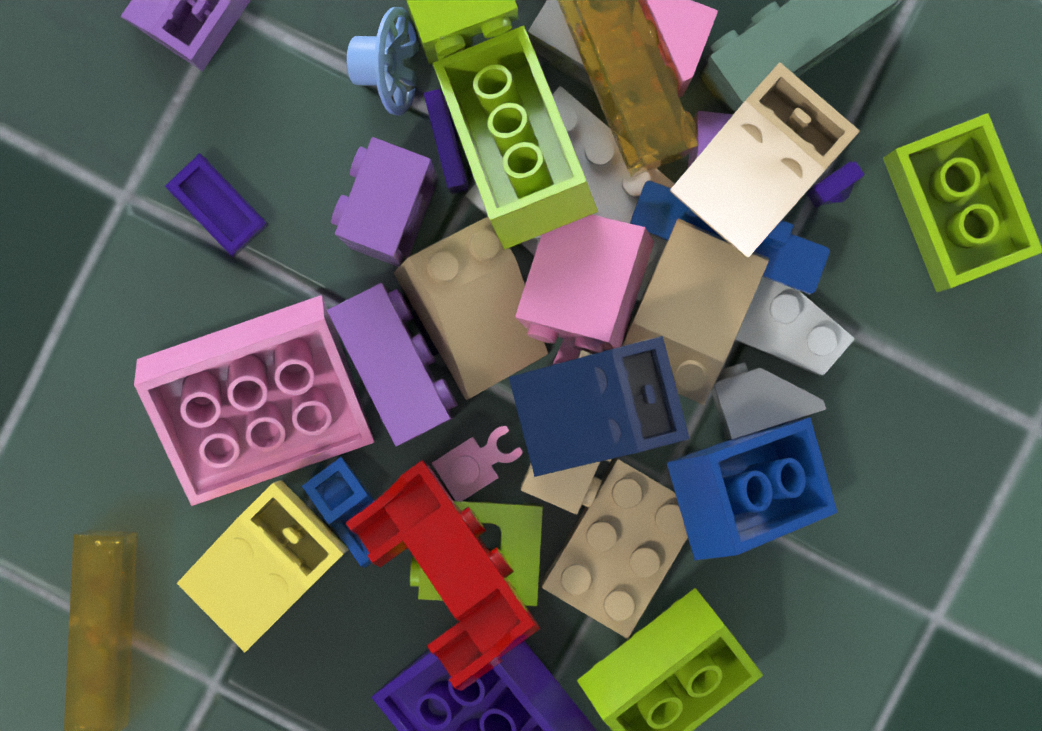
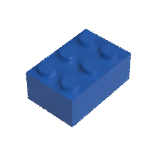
[667,417,838,560]

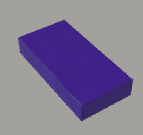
[423,89,469,194]
[165,153,269,257]

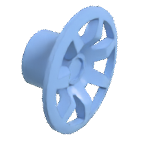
[347,7,419,115]

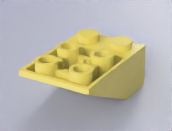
[177,480,349,653]

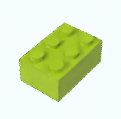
[883,113,1042,292]
[577,588,763,731]

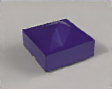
[807,160,865,208]

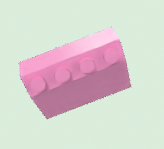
[134,295,374,506]

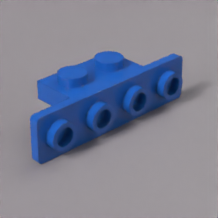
[630,180,830,294]

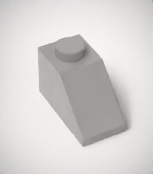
[711,362,826,439]

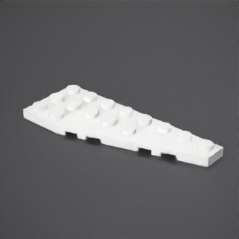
[465,86,855,376]

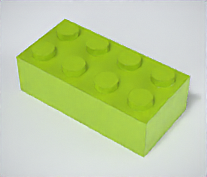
[433,25,598,250]

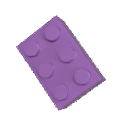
[331,137,438,267]
[327,283,458,446]

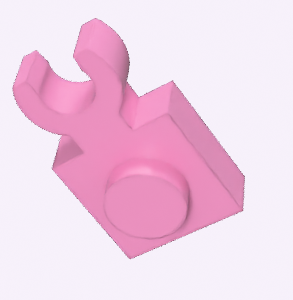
[432,426,523,501]

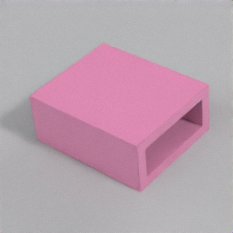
[515,215,654,354]

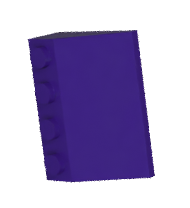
[371,641,597,731]

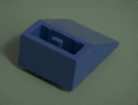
[509,336,690,477]

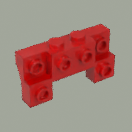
[346,460,541,691]

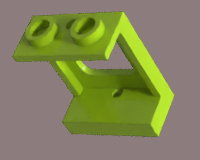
[410,501,543,606]

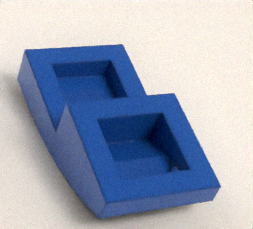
[302,457,376,568]

